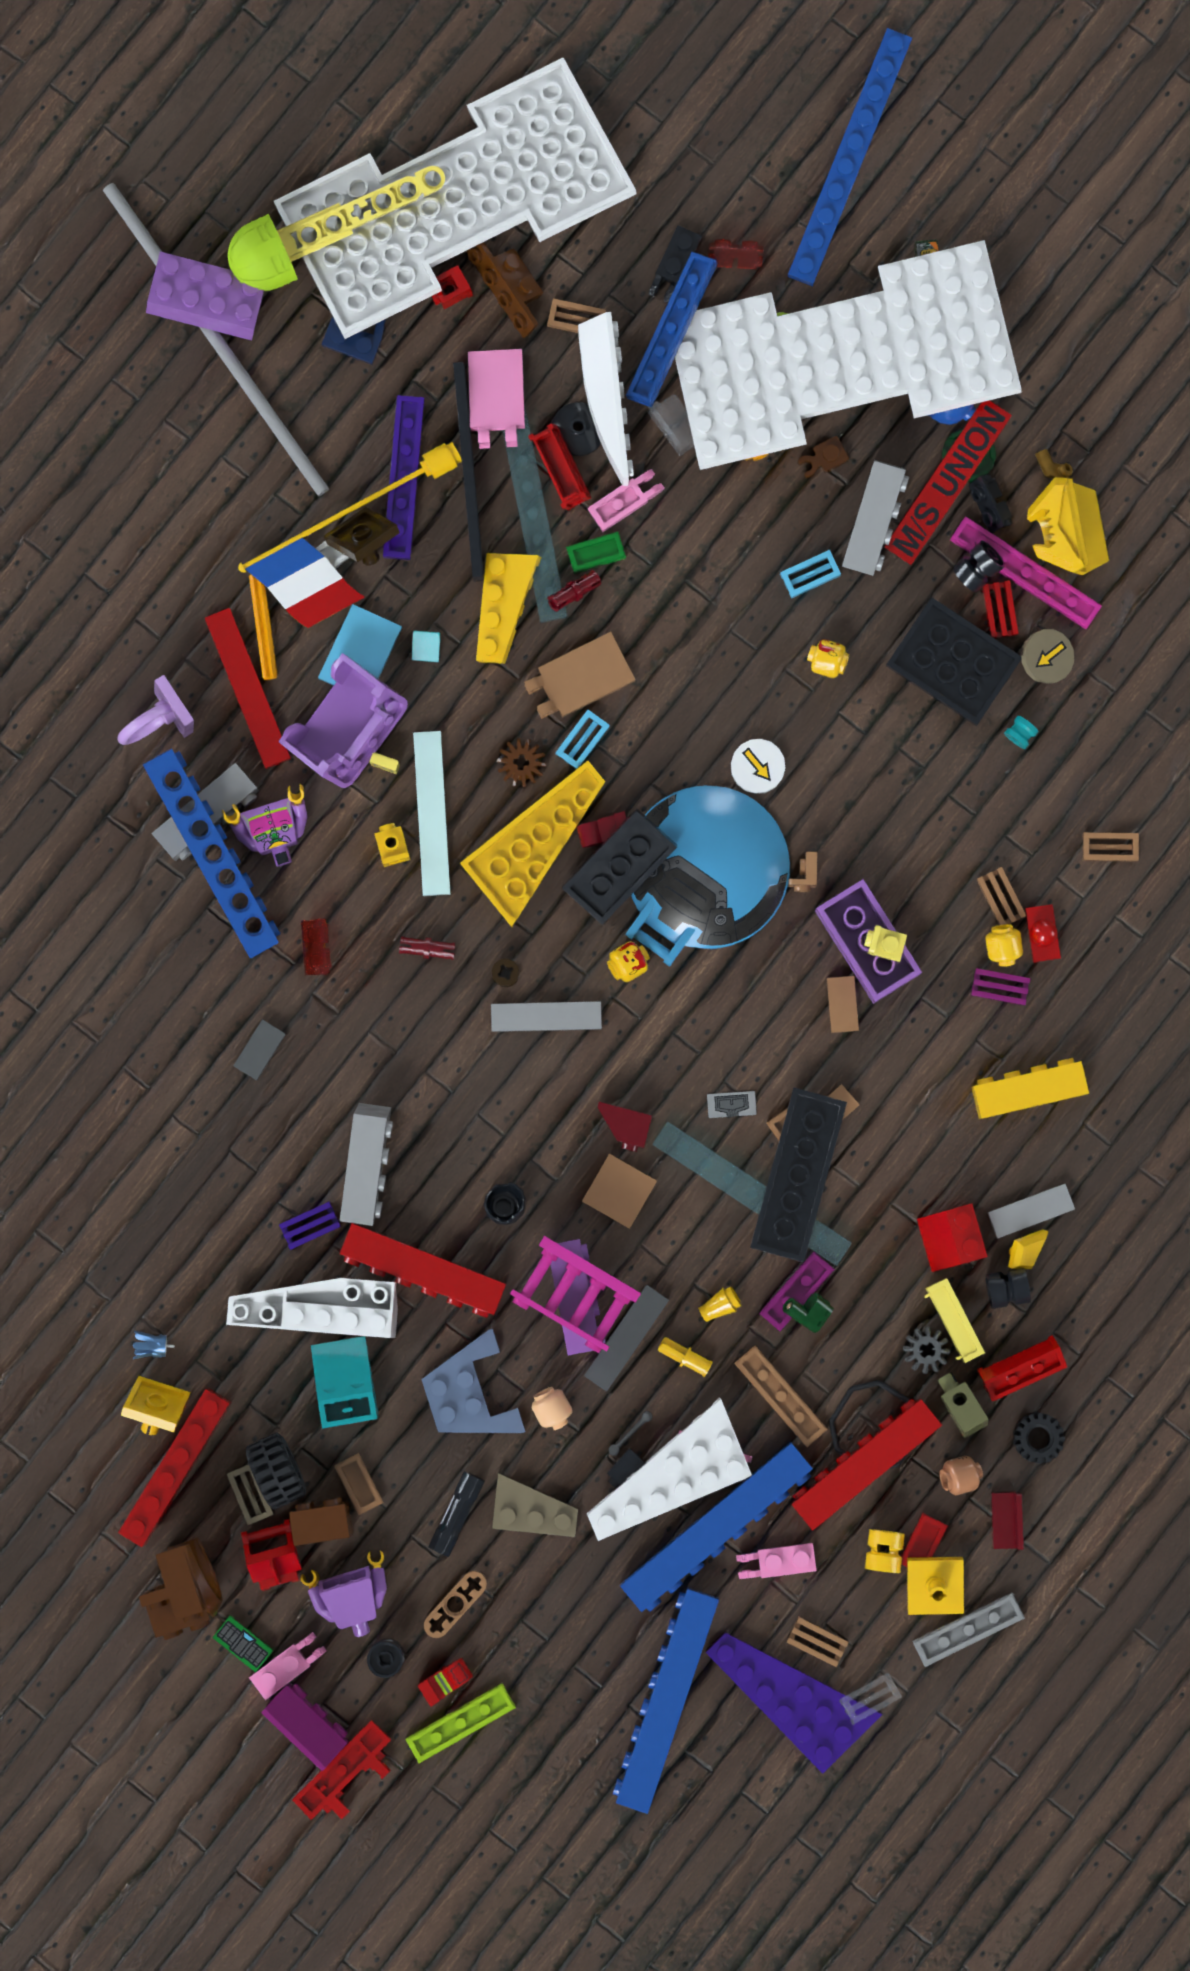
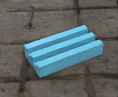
[780,550,841,599]
[555,710,610,770]

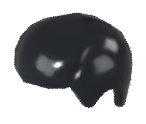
[484,1182,526,1225]

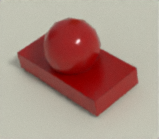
[1025,904,1061,963]

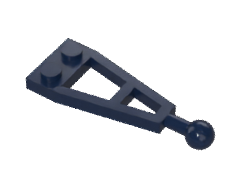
[321,317,386,365]

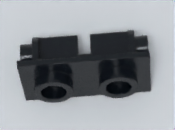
[968,474,1013,534]

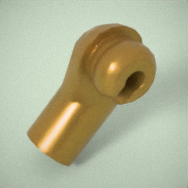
[1035,449,1073,479]

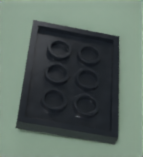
[886,597,1022,726]

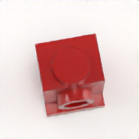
[431,265,473,310]

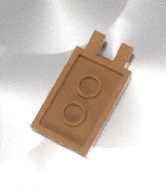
[524,632,635,719]

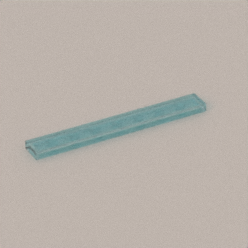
[502,406,567,623]
[652,1121,852,1266]

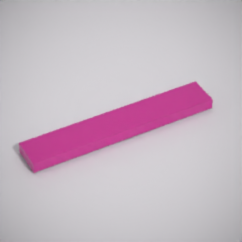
[950,516,1102,629]

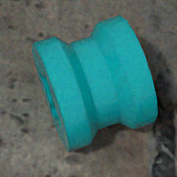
[1004,715,1039,749]

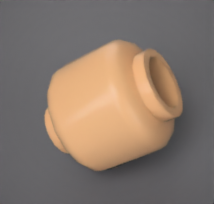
[532,1387,572,1430]

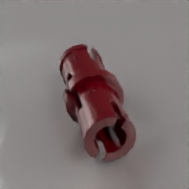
[547,570,601,612]
[399,936,456,960]

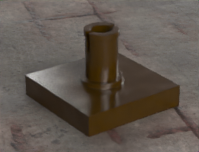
[324,507,400,566]

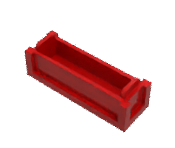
[528,423,592,510]
[977,1335,1067,1402]

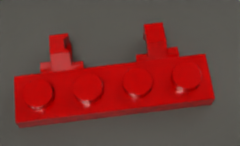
[292,1720,392,1820]

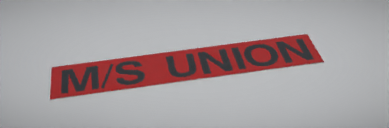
[884,400,1012,565]

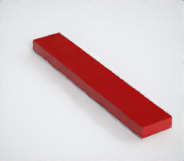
[205,608,291,769]

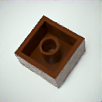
[289,1497,353,1546]

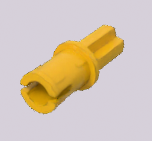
[658,1337,713,1377]

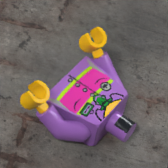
[222,784,308,867]

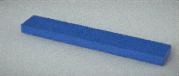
[626,252,718,408]

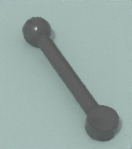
[609,1411,653,1456]

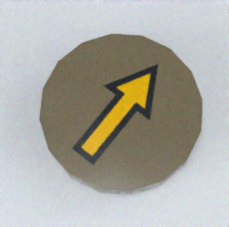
[1021,629,1074,684]

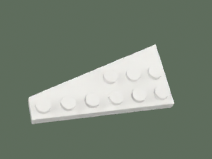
[587,1397,752,1541]

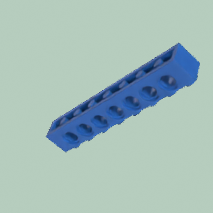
[142,748,280,958]

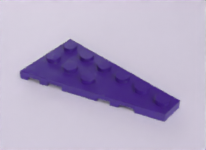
[706,1632,882,1774]

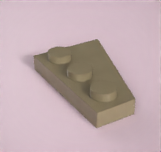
[492,1473,578,1537]

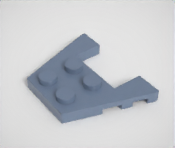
[421,1329,526,1433]

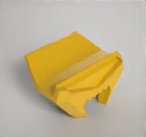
[1027,477,1109,575]

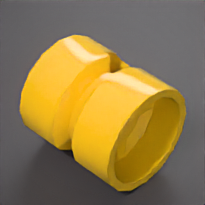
[865,1529,905,1573]

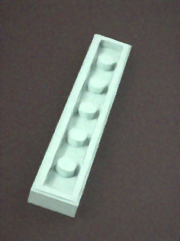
[413,731,451,896]

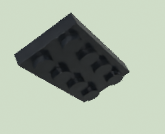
[562,809,677,925]

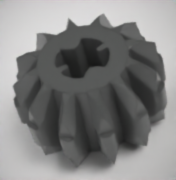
[903,1326,950,1374]

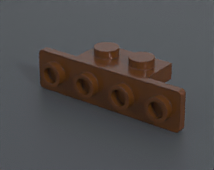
[465,242,544,338]

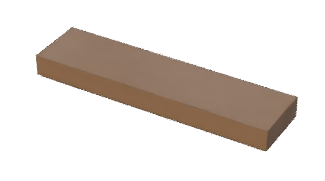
[734,1345,828,1447]

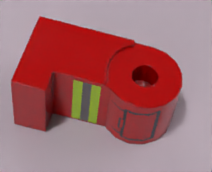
[417,1657,473,1707]

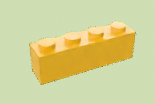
[971,1058,1089,1119]

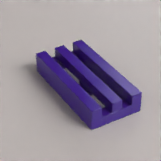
[279,1202,341,1250]

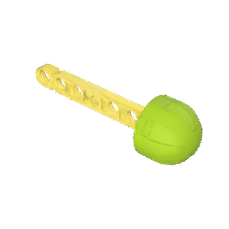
[228,166,445,291]

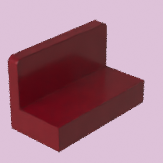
[991,1492,1024,1550]

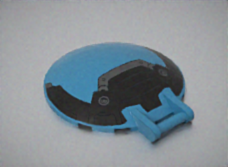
[625,785,790,967]

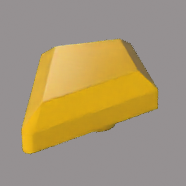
[1008,1229,1048,1269]

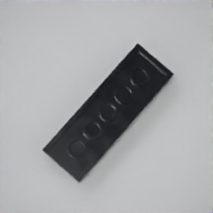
[750,1088,847,1262]

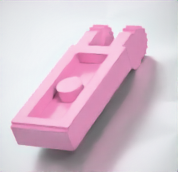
[588,469,665,532]
[736,1543,816,1579]
[249,1632,327,1700]

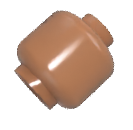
[939,1456,983,1495]

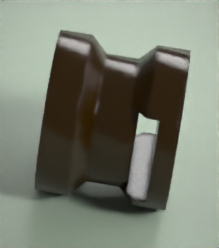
[492,959,520,988]

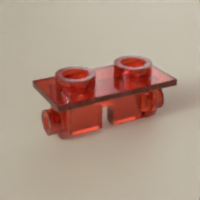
[708,239,763,270]
[301,918,332,975]

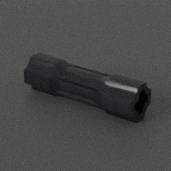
[428,1471,485,1557]

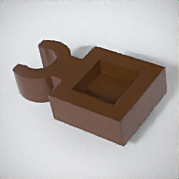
[798,435,849,478]

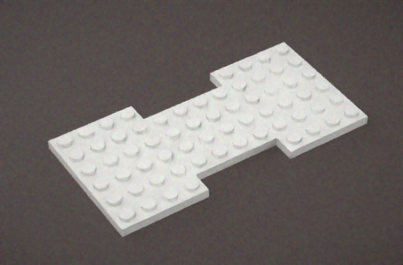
[274,58,636,339]
[675,240,1022,470]

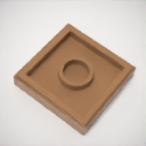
[582,1154,657,1229]

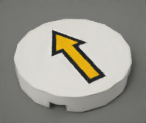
[731,739,785,794]

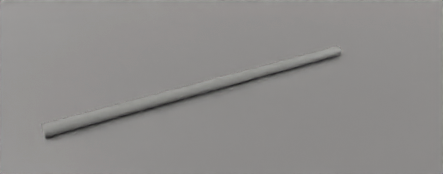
[103,183,329,496]

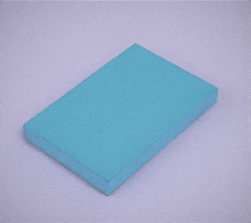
[318,604,402,686]

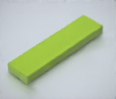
[405,1683,516,1763]

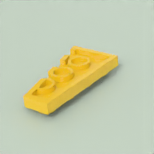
[476,553,541,664]

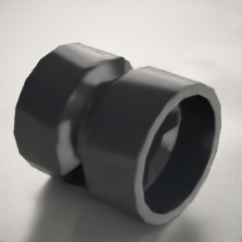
[953,540,1005,592]
[985,1268,1031,1309]
[367,1638,405,1678]

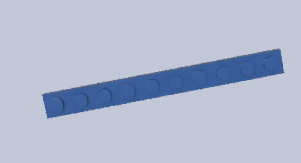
[788,28,912,287]

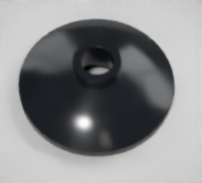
[552,402,601,456]

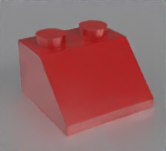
[916,1203,988,1272]

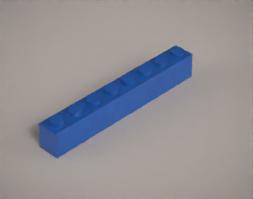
[620,1442,813,1612]
[613,1587,719,1814]

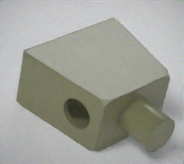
[938,1372,988,1439]

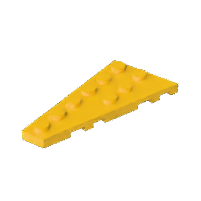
[460,761,605,927]

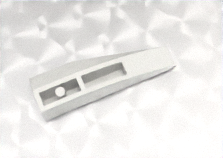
[578,312,634,486]
[226,1278,398,1338]

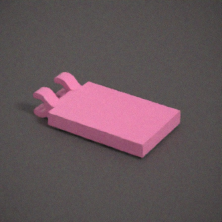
[468,349,525,449]

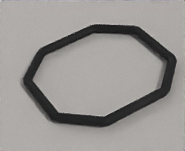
[829,1380,910,1469]

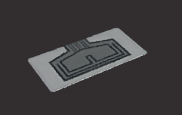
[707,1091,757,1118]

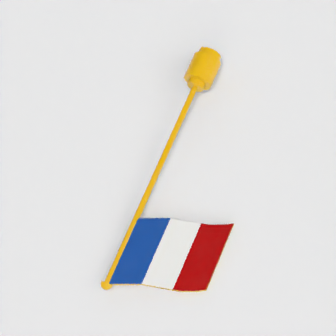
[238,442,462,628]

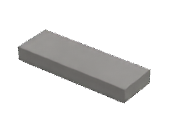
[987,1184,1075,1238]

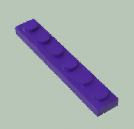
[383,395,425,560]

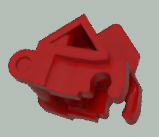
[241,1519,302,1591]

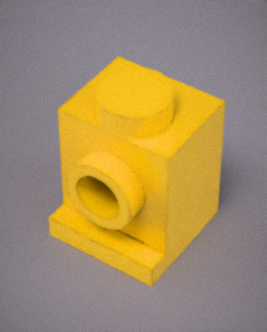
[374,823,411,867]

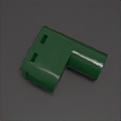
[782,1293,834,1333]

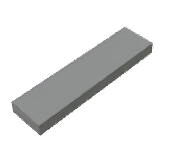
[491,1001,602,1032]
[912,1592,1025,1667]

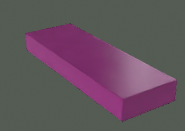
[759,1251,835,1332]

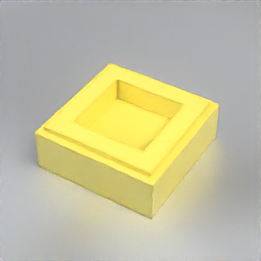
[370,752,400,774]

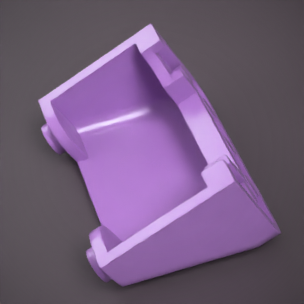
[279,653,408,788]

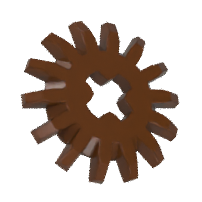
[497,738,546,787]

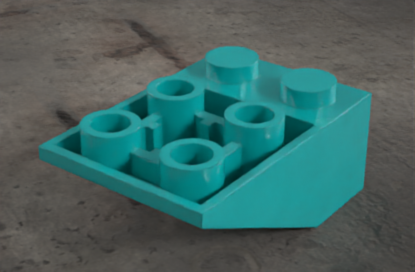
[311,1336,379,1429]

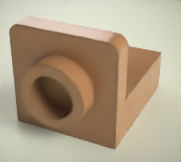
[788,852,817,892]

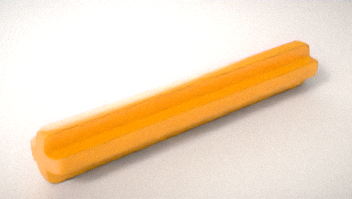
[249,575,278,680]

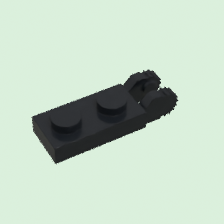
[648,225,702,303]

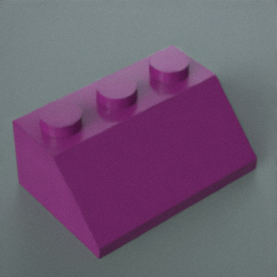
[261,1683,349,1771]

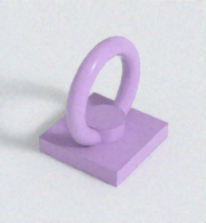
[118,675,194,745]

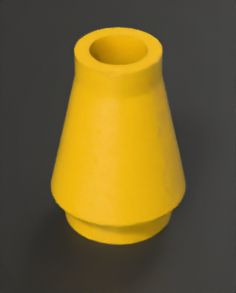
[698,1286,742,1322]

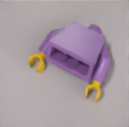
[300,1550,387,1637]

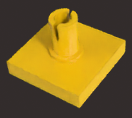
[121,1376,191,1435]
[907,1557,964,1615]

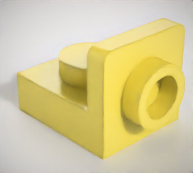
[864,925,907,962]

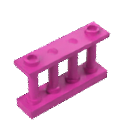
[510,1236,641,1353]

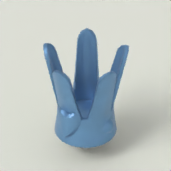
[133,1330,175,1359]

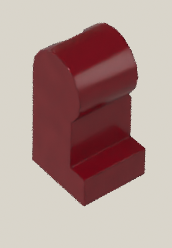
[576,811,627,848]

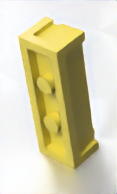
[924,1278,985,1363]

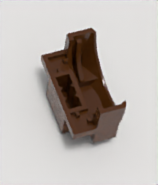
[139,1538,223,1640]

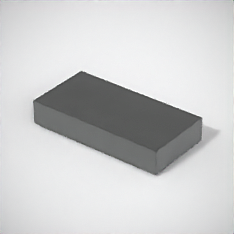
[233,1019,286,1081]

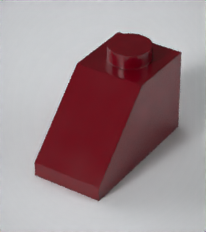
[597,1102,652,1152]

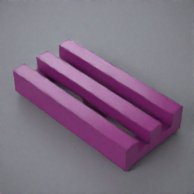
[971,968,1030,1006]

